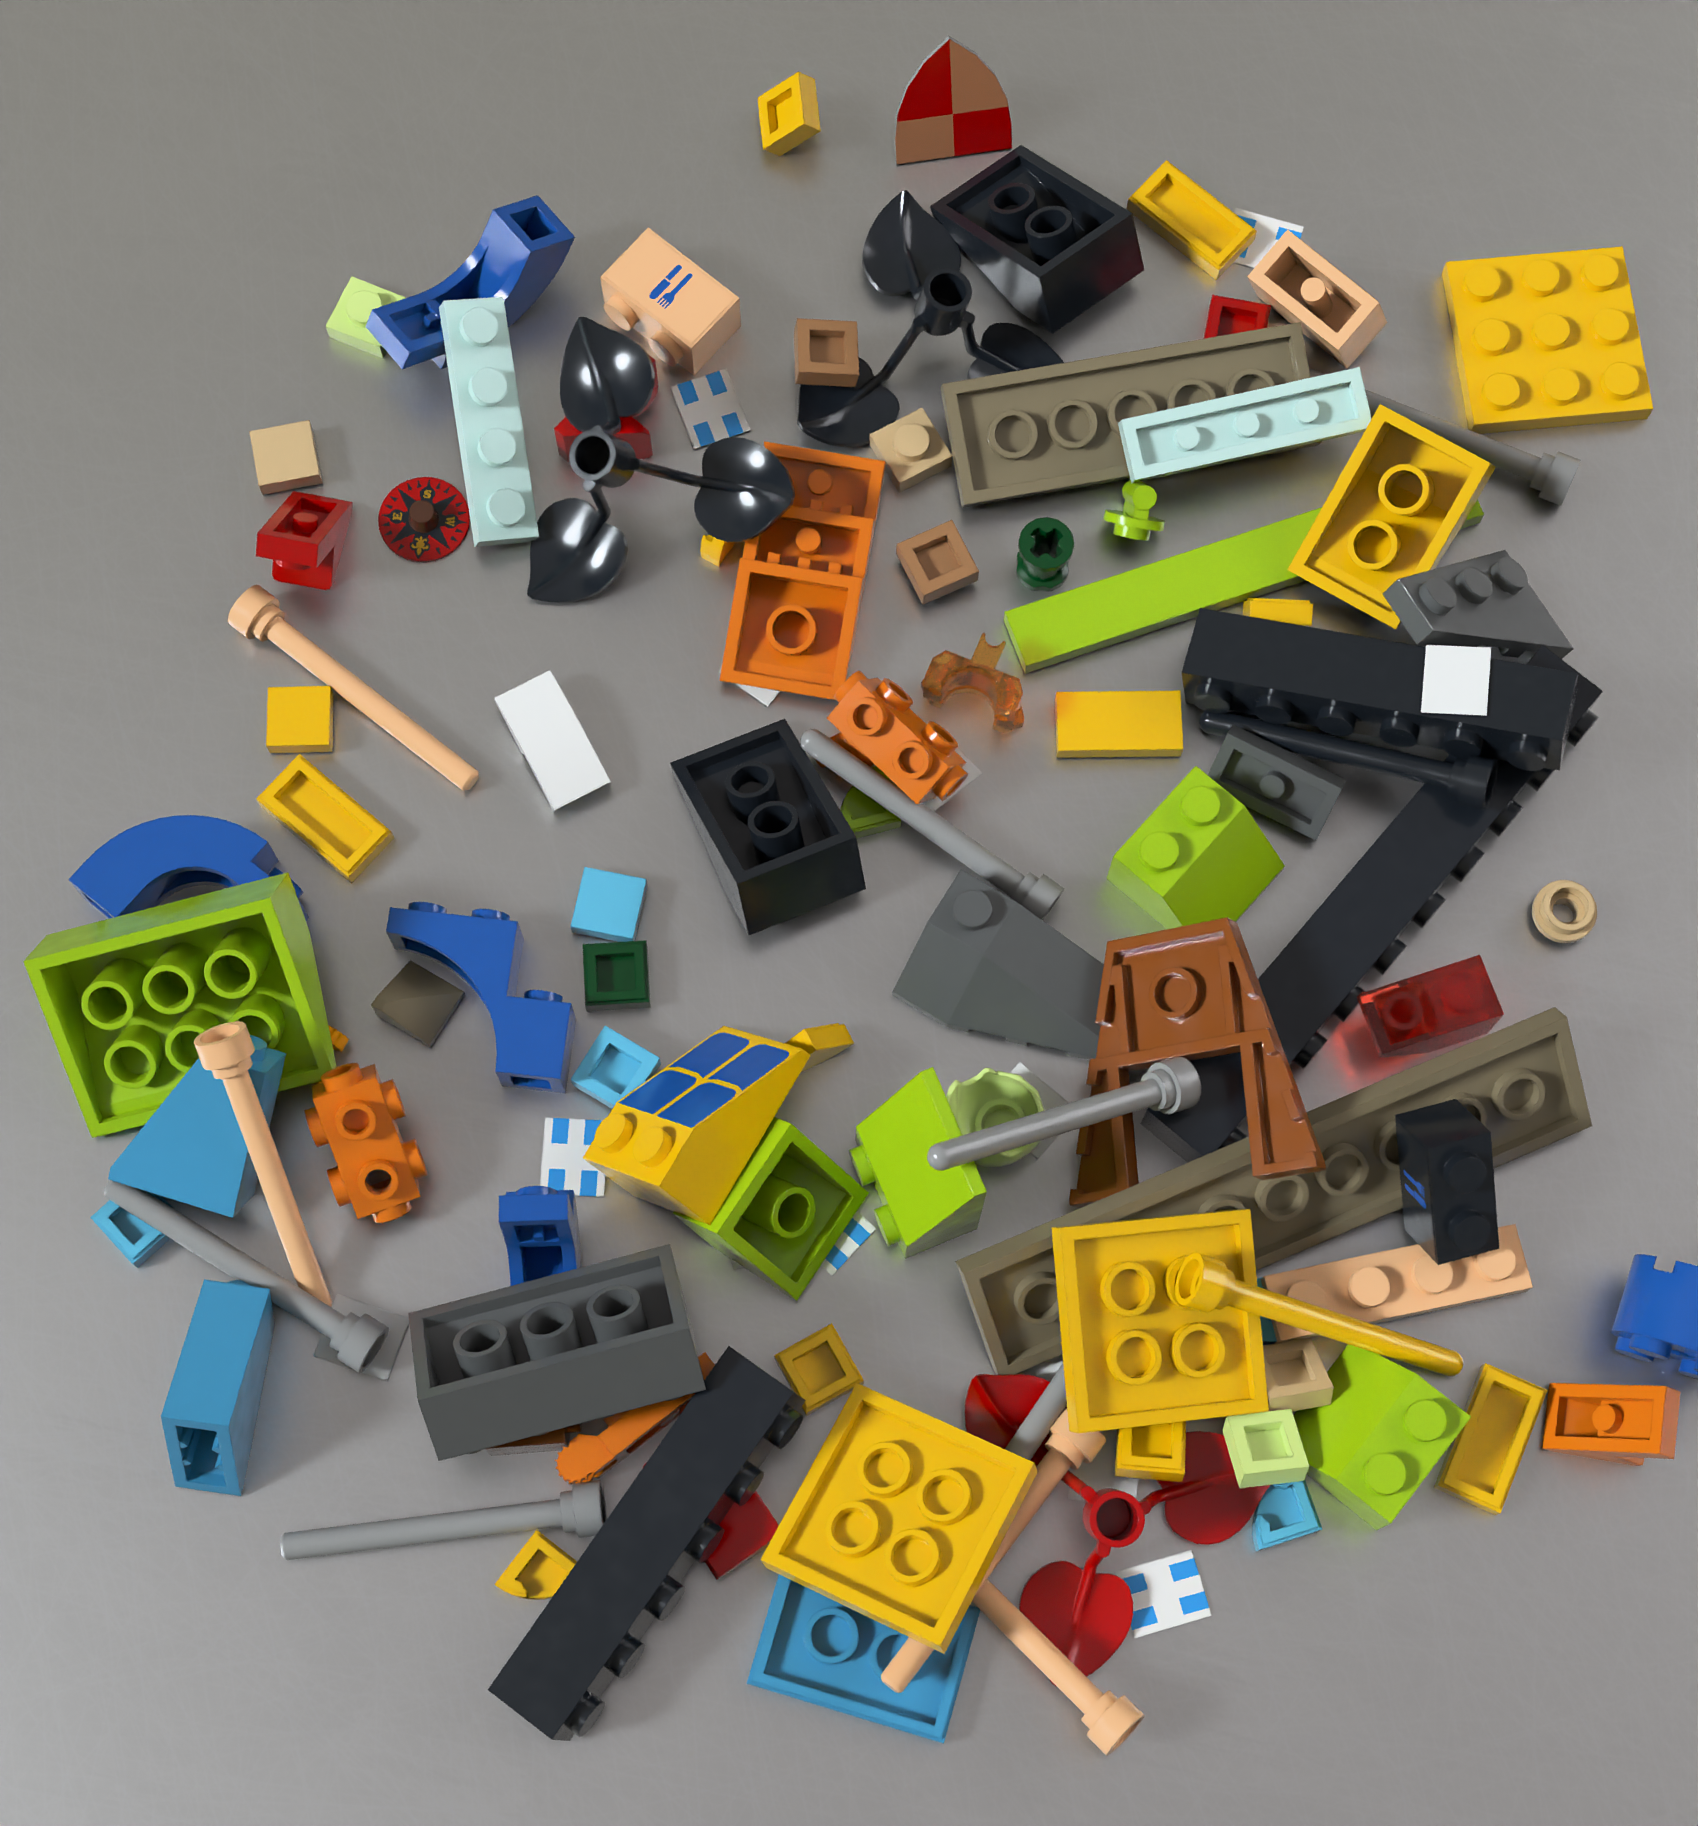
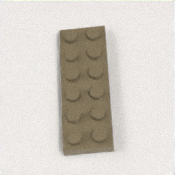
[940,322,1322,508]

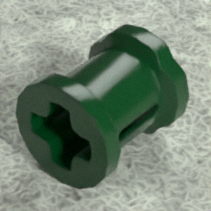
[1016,517,1074,592]

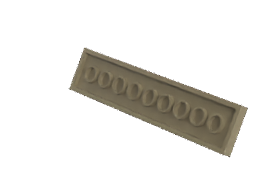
[955,1007,1592,1375]

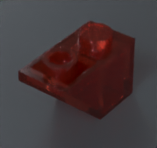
[1357,955,1504,1057]

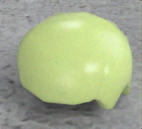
[946,1067,1044,1167]

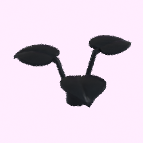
[797,190,1064,447]
[527,317,795,603]

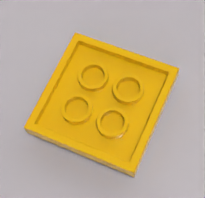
[1442,246,1653,434]
[1051,1209,1269,1434]
[760,1383,1038,1654]

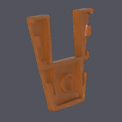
[1069,917,1326,1209]

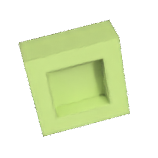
[326,276,406,358]
[1222,1409,1309,1488]

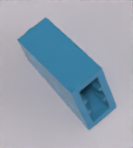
[108,1035,286,1218]
[161,1279,275,1496]

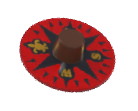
[378,477,470,562]

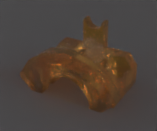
[921,633,1024,733]

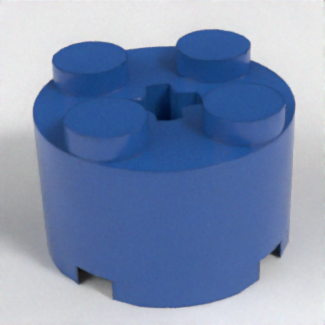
[1611,1254,1698,1380]

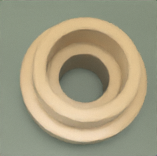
[1532,880,1597,943]

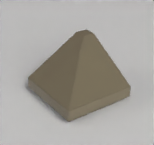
[371,960,465,1047]

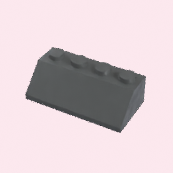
[408,1244,706,1461]

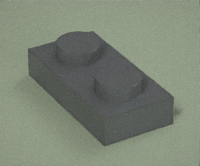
[1208,724,1347,840]

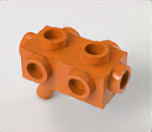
[815,671,968,804]
[304,1063,428,1223]

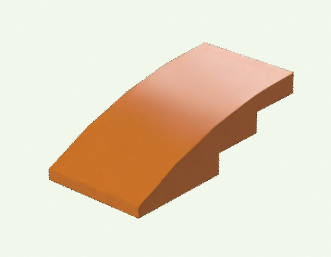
[719,441,886,701]

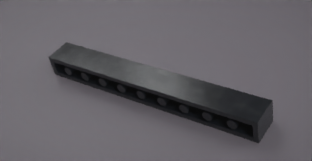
[1140,645,1603,1163]

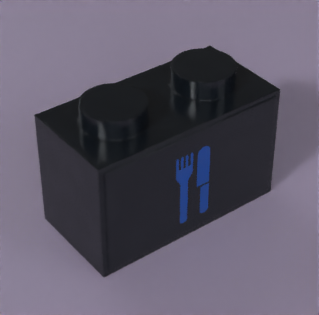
[1395,1099,1499,1265]

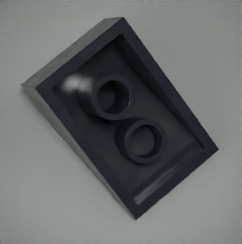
[930,145,1144,334]
[670,719,866,935]

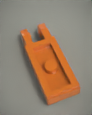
[555,1352,715,1485]

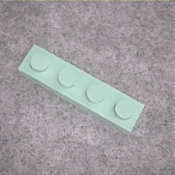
[439,297,539,547]
[1118,367,1372,484]

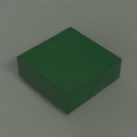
[583,940,651,1012]

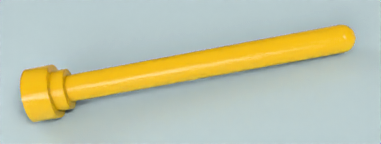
[1175,1252,1463,1376]

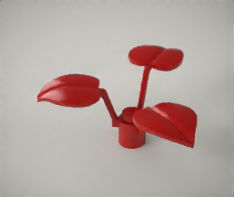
[964,1374,1270,1686]

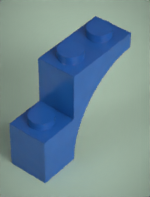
[386,902,576,1094]

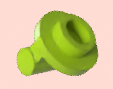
[1103,480,1165,541]

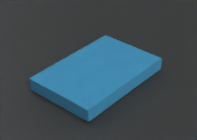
[747,1574,980,1744]

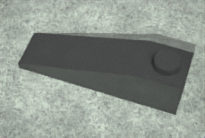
[892,869,1147,1073]

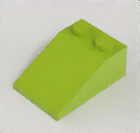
[849,1067,987,1259]

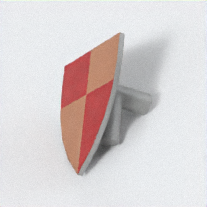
[894,35,1012,164]

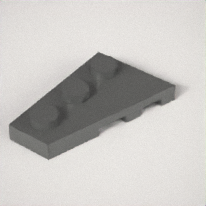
[1382,550,1574,659]

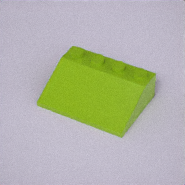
[23,872,337,1138]

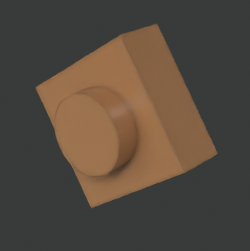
[794,318,859,387]
[896,520,979,605]

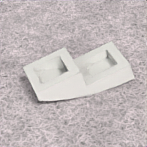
[494,670,611,810]

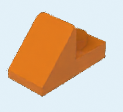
[1542,1383,1681,1466]

